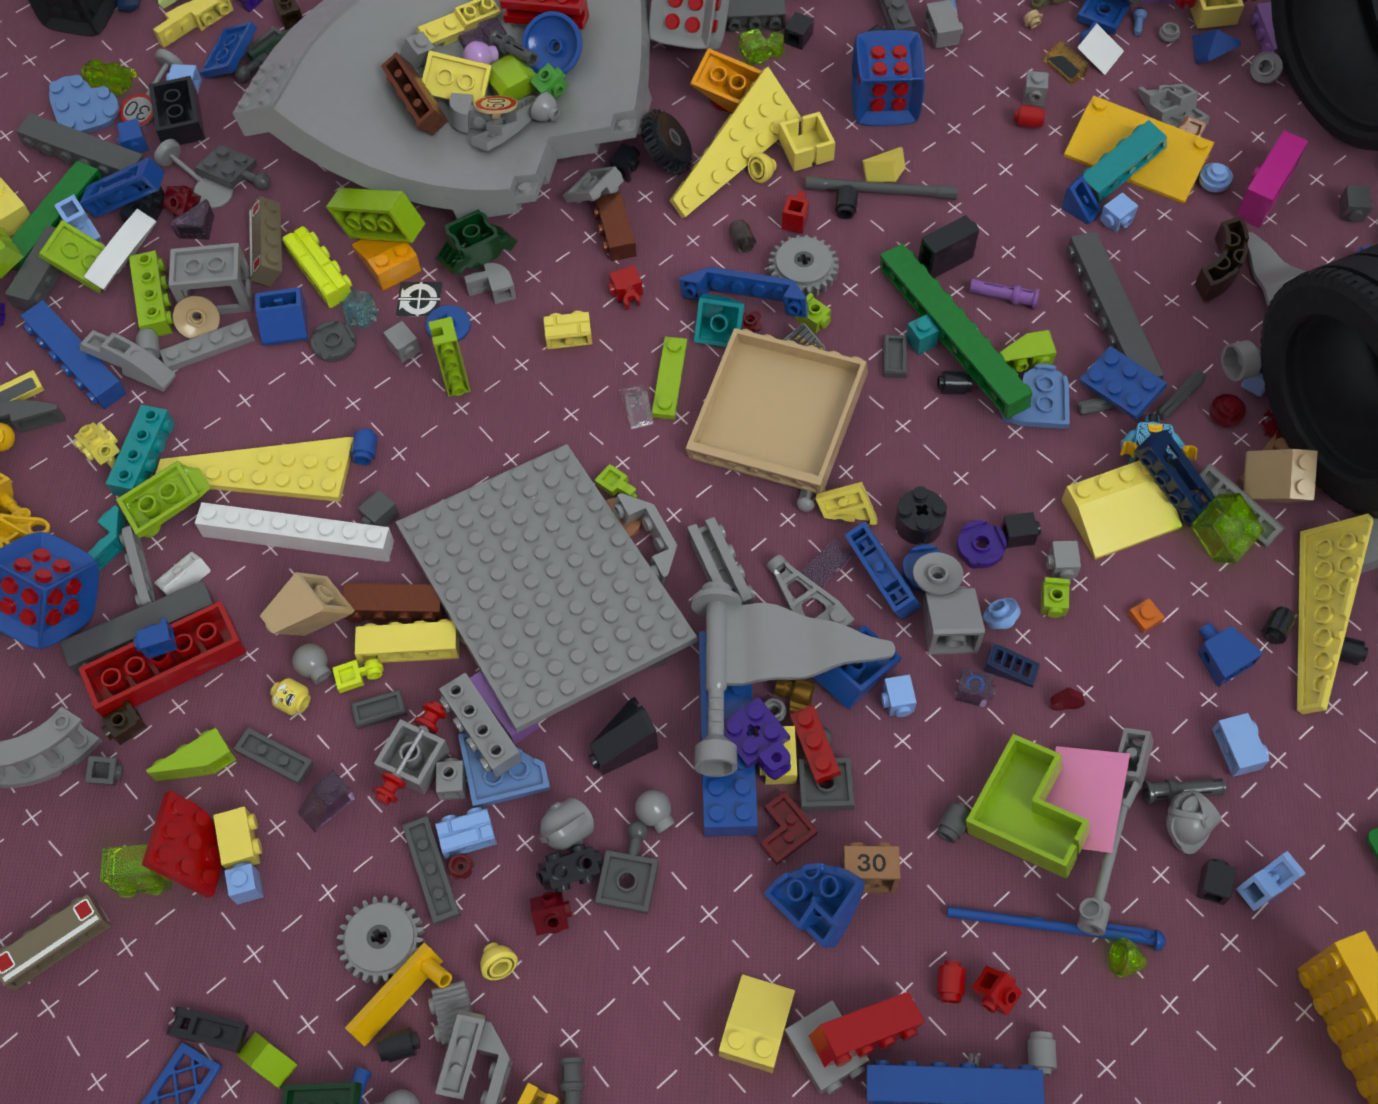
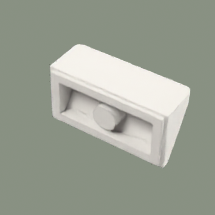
[154,552,211,596]

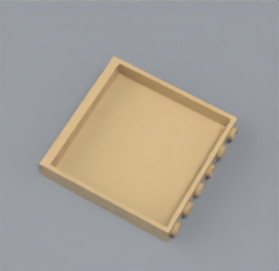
[686,328,868,494]

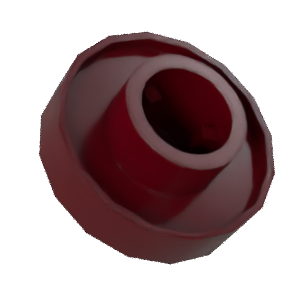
[1209,394,1246,427]

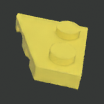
[816,482,878,525]

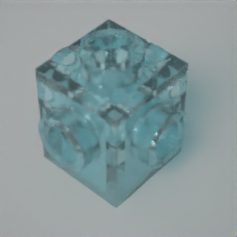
[341,289,378,329]

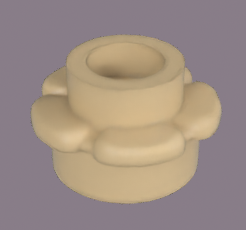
[1023,9,1043,29]

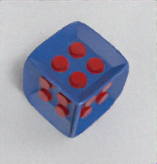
[852,30,925,126]
[0,532,99,649]

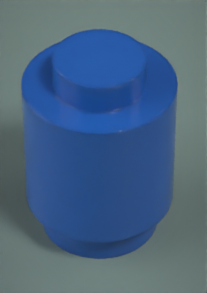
[351,429,378,465]

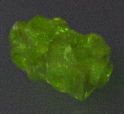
[81,59,137,95]

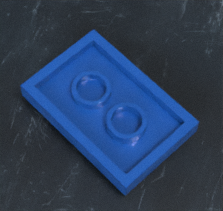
[199,22,258,78]
[1080,346,1167,420]

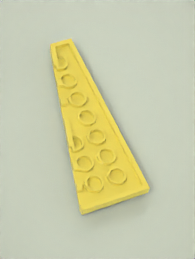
[669,67,802,218]
[156,437,353,502]
[1297,514,1373,714]

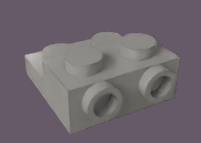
[563,166,624,203]

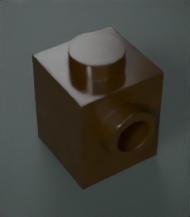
[272,0,303,30]

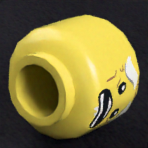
[270,678,311,716]

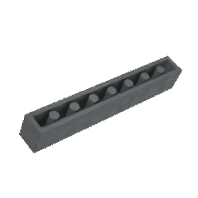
[1066,231,1164,379]

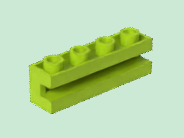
[428,317,471,397]

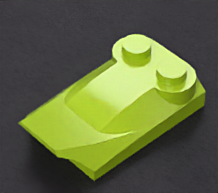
[116,461,211,538]

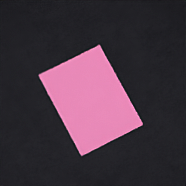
[1046,746,1130,853]

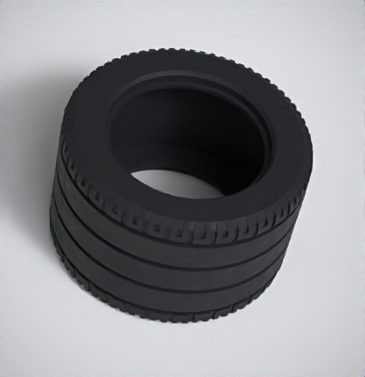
[1260,244,1378,519]

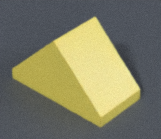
[862,147,905,182]

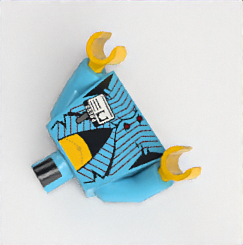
[1120,414,1197,464]

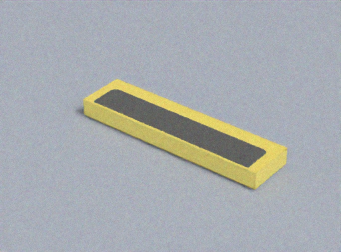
[0,370,45,402]

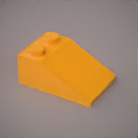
[690,48,762,113]
[351,239,421,291]

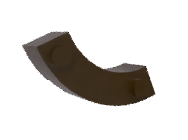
[1194,216,1249,302]

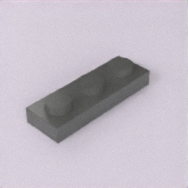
[234,728,314,785]

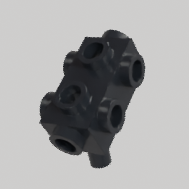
[536,843,603,893]

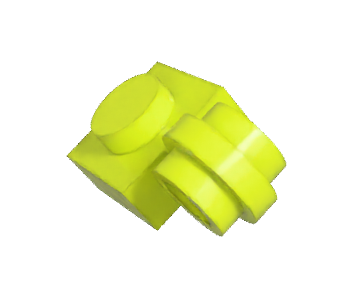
[332,659,384,693]

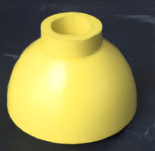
[748,153,777,183]
[480,943,518,980]

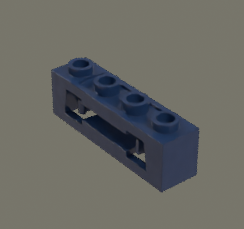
[1134,429,1222,527]

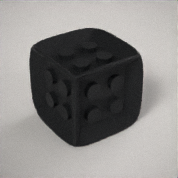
[28,0,117,36]

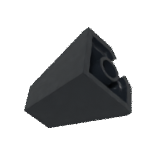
[588,697,658,775]

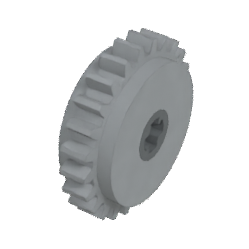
[768,235,839,296]
[337,896,425,985]

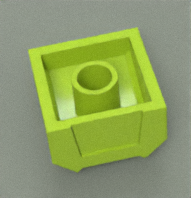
[489,54,538,100]

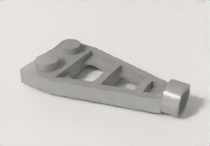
[767,554,855,627]

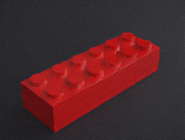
[78,601,247,718]

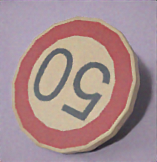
[474,96,518,119]

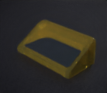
[1043,40,1089,84]

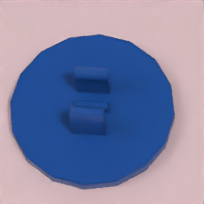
[425,305,471,342]

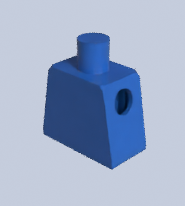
[1198,623,1263,687]

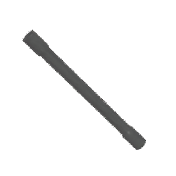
[805,176,958,200]

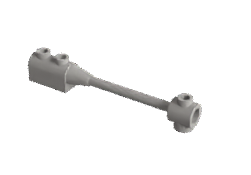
[1077,728,1154,936]

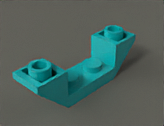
[87,505,126,571]

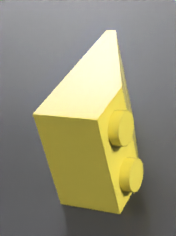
[719,974,795,1073]

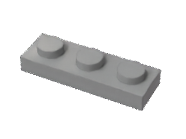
[435,1009,485,1100]

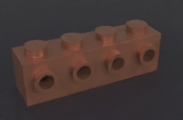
[381,52,449,135]

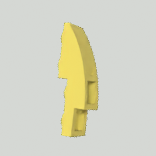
[153,0,233,48]
[416,0,501,46]

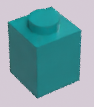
[906,314,940,355]

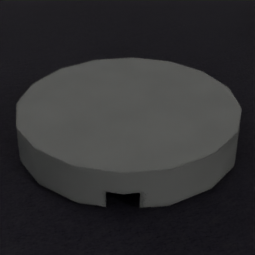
[310,321,357,362]

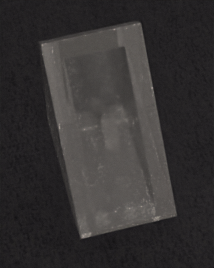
[620,384,654,429]

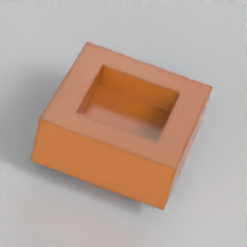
[1128,598,1165,633]

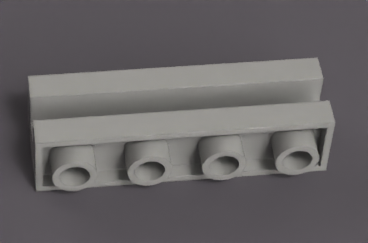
[687,517,755,605]

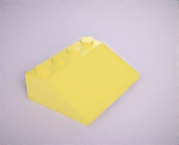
[1061,460,1182,560]

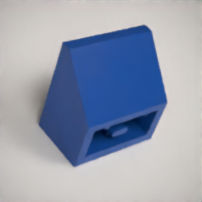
[255,287,308,346]

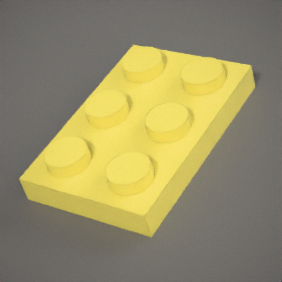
[422,50,492,103]

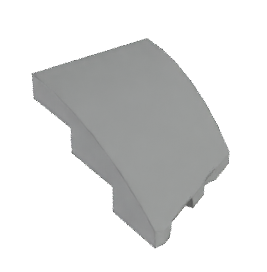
[1138,83,1210,127]

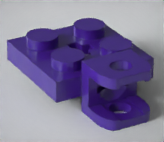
[724,697,791,780]

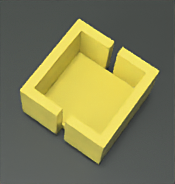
[779,112,835,171]

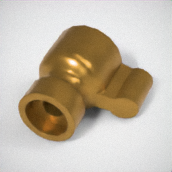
[775,679,815,713]

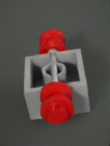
[372,701,450,806]

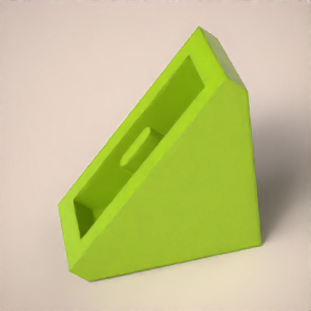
[237,1032,298,1089]

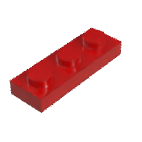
[790,705,841,784]

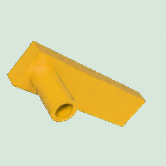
[345,943,452,1047]

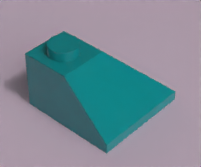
[694,293,745,347]

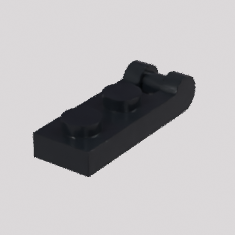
[166,1007,249,1053]

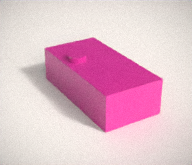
[1235,130,1308,228]

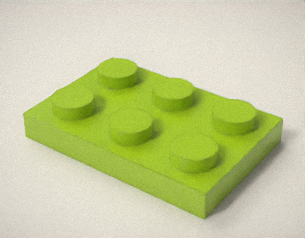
[38,220,106,294]

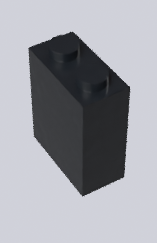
[918,215,979,278]

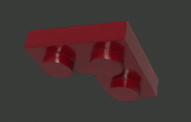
[760,791,818,866]

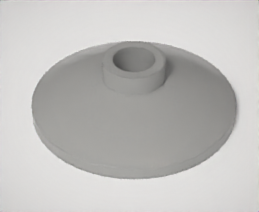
[913,552,963,595]

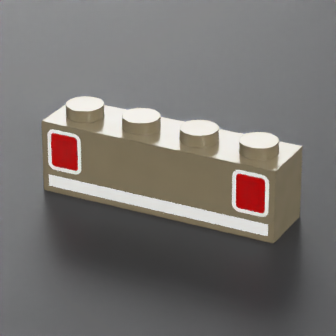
[248,196,282,286]
[0,894,111,991]

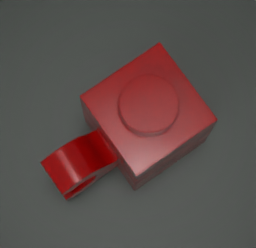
[782,190,809,234]
[607,265,643,310]

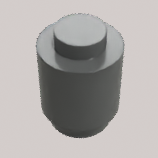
[936,802,970,843]

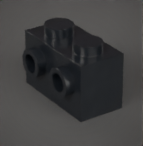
[119,185,165,225]

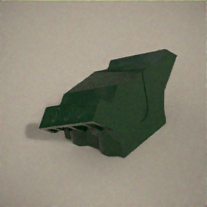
[436,209,517,275]

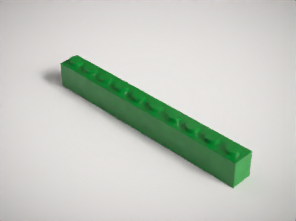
[880,243,1033,419]

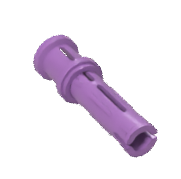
[969,279,1040,309]

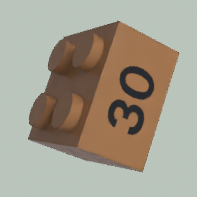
[841,842,901,893]

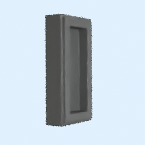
[883,335,907,378]
[351,690,407,729]

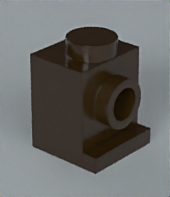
[102,700,148,745]

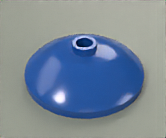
[522,11,582,74]

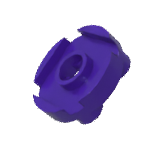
[956,520,1007,569]

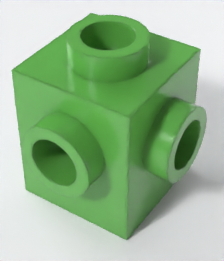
[530,63,569,99]

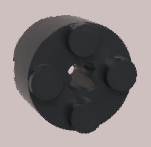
[895,486,947,544]

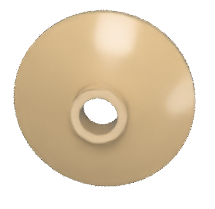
[173,296,220,339]

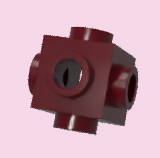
[162,185,201,219]
[530,892,572,936]

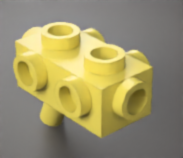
[73,422,120,469]

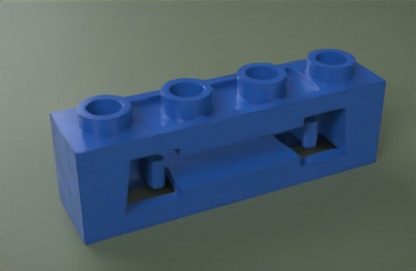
[80,157,165,218]
[844,521,922,620]

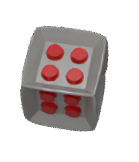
[649,0,729,50]

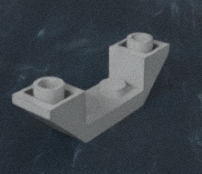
[613,493,677,585]
[477,1021,513,1104]

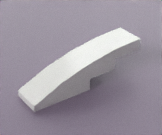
[84,209,157,291]

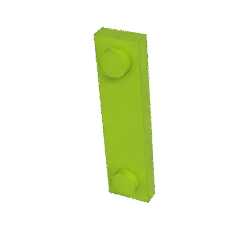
[652,336,687,420]

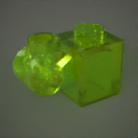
[739,28,785,66]

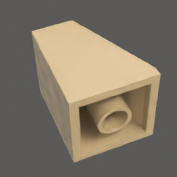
[1243,449,1318,503]
[260,572,355,636]

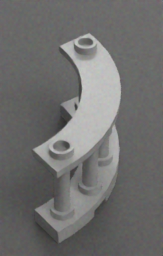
[0,707,102,788]

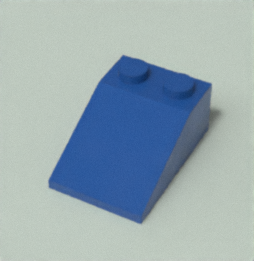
[813,625,902,710]

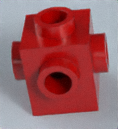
[971,966,1022,1015]

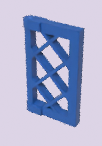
[141,1042,222,1104]

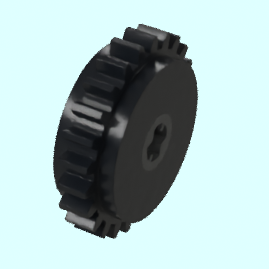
[641,109,692,176]

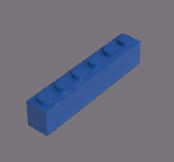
[20,300,127,410]
[867,1060,1045,1104]

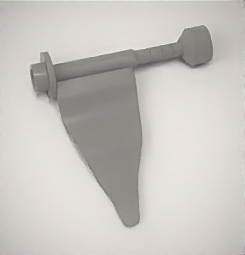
[1221,232,1306,381]
[691,581,895,777]

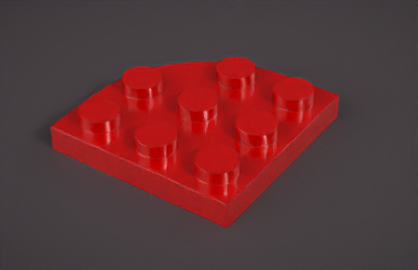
[141,791,222,898]

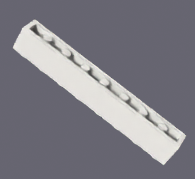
[195,502,394,562]

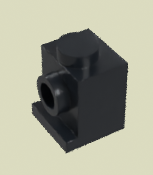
[609,143,640,183]

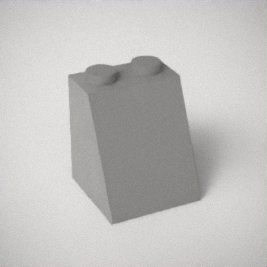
[922,586,985,655]

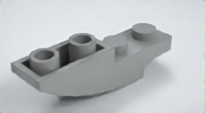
[80,330,176,392]

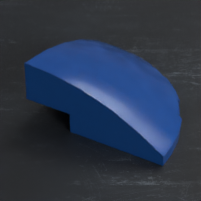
[764,863,865,948]

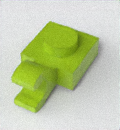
[594,464,637,498]

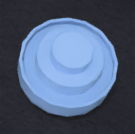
[1199,163,1233,193]
[983,598,1021,629]

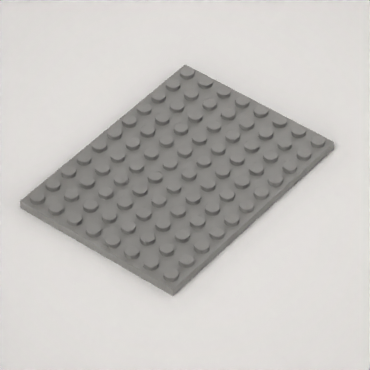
[396,444,697,733]

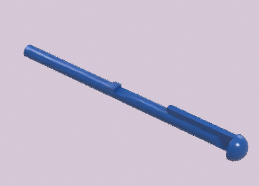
[947,906,1166,951]

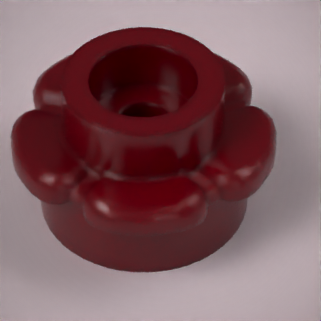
[447,854,474,880]

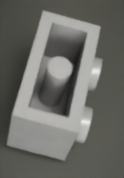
[924,0,963,48]

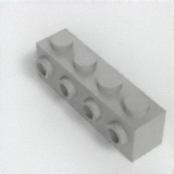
[439,673,522,778]

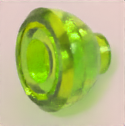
[1108,938,1147,977]

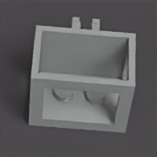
[169,243,252,317]

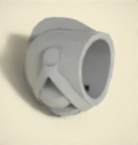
[1166,790,1222,854]
[539,798,594,851]

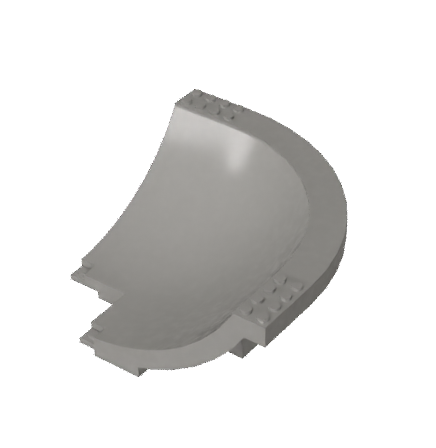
[233,0,652,219]

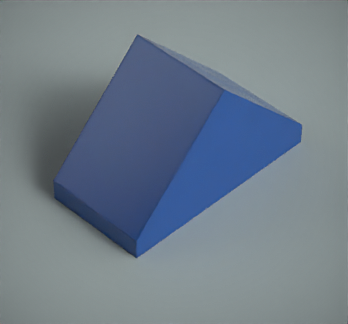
[1061,175,1102,224]

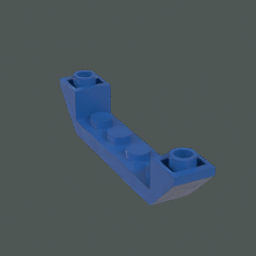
[679,267,808,318]

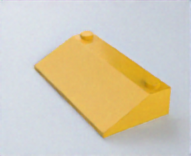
[1064,95,1215,204]

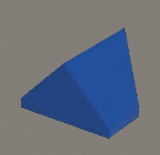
[1192,29,1242,64]

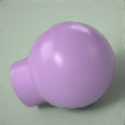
[463,41,498,65]

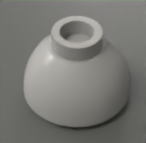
[531,92,560,122]

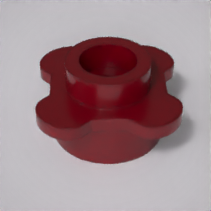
[741,311,762,333]

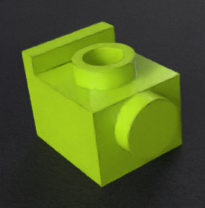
[795,293,831,334]
[1040,577,1070,618]

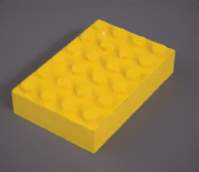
[1297,931,1378,1104]

